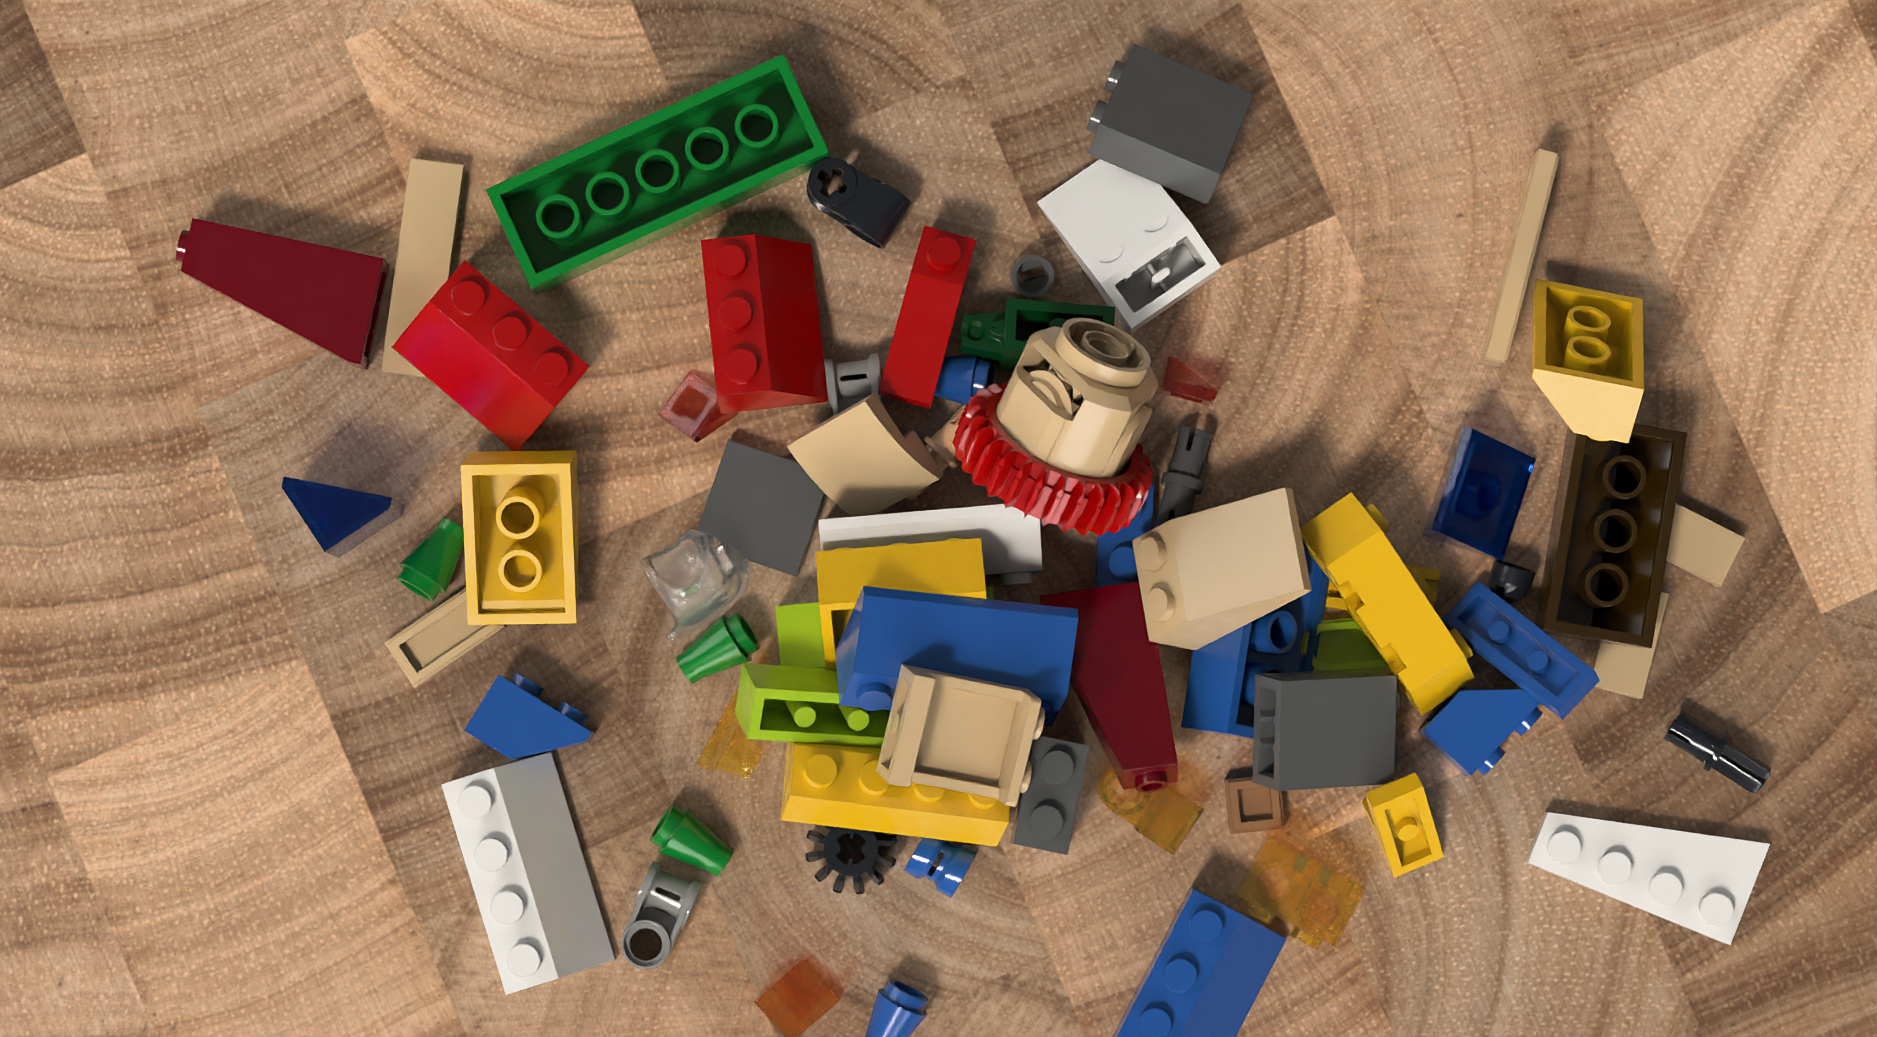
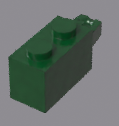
[959,298,1115,372]

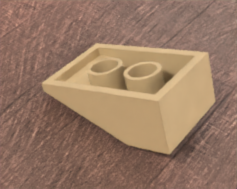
[1132,487,1312,650]

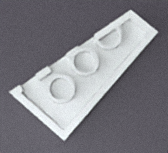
[1525,812,1770,945]

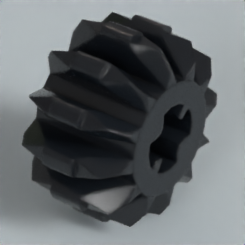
[805,826,897,895]

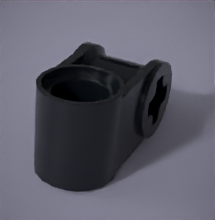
[806,158,912,249]

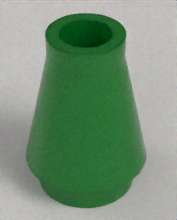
[397,518,464,602]
[676,612,760,684]
[650,804,734,877]

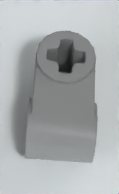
[824,353,884,416]
[621,861,703,970]

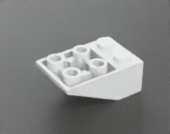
[1037,159,1221,335]

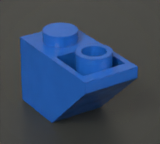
[464,672,595,760]
[1418,689,1543,776]

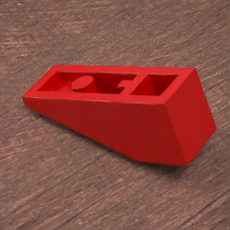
[878,225,977,409]

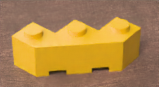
[1300,492,1475,716]

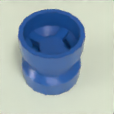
[904,838,978,898]

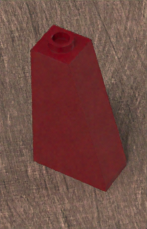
[176,218,390,370]
[1039,581,1178,793]

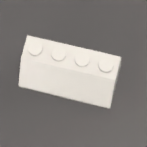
[818,504,1043,586]
[441,752,616,995]

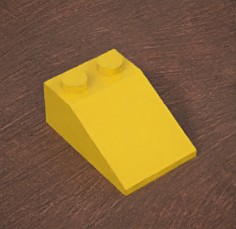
[461,450,579,625]

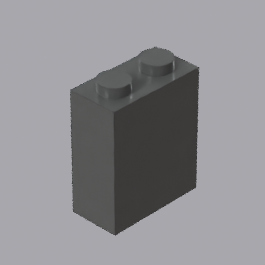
[1086,44,1254,205]
[1252,668,1400,791]
[1010,736,1090,855]

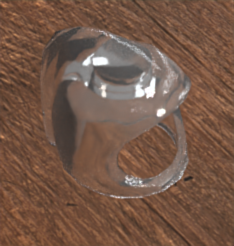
[640,529,751,643]

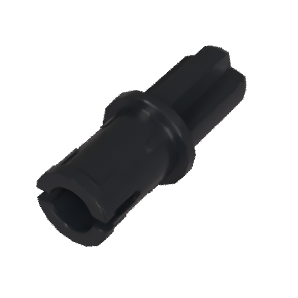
[1663,710,1771,793]

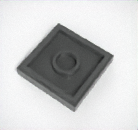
[693,439,825,577]

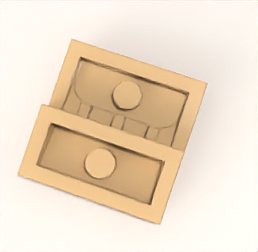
[787,393,944,517]

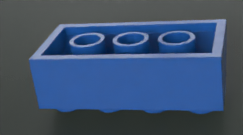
[1181,525,1329,739]
[835,586,1078,726]
[1112,888,1286,1037]

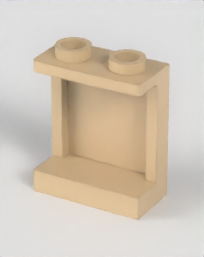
[876,664,1045,807]

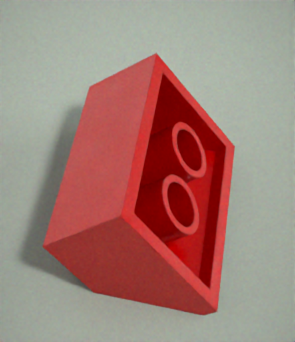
[701,234,829,414]
[391,260,590,451]

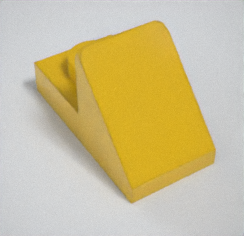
[1362,772,1444,878]

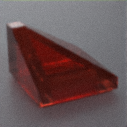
[1159,356,1217,406]
[658,372,739,443]

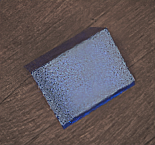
[1422,427,1536,561]
[282,477,405,558]

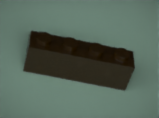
[1535,423,1687,649]

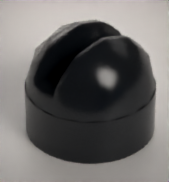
[1489,560,1536,603]

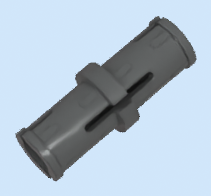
[1153,426,1212,529]

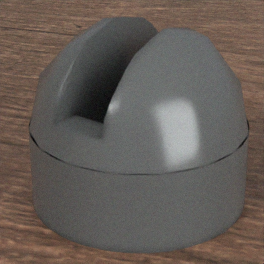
[1010,253,1054,298]

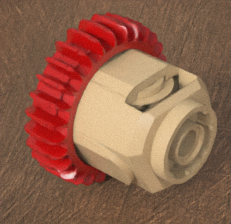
[952,318,1159,536]

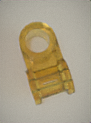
[1098,767,1204,855]

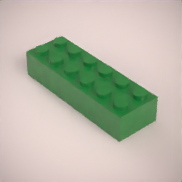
[486,54,830,296]

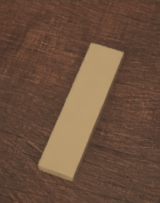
[1479,149,1560,367]
[381,158,466,378]

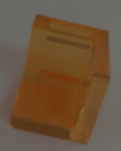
[754,959,841,1037]

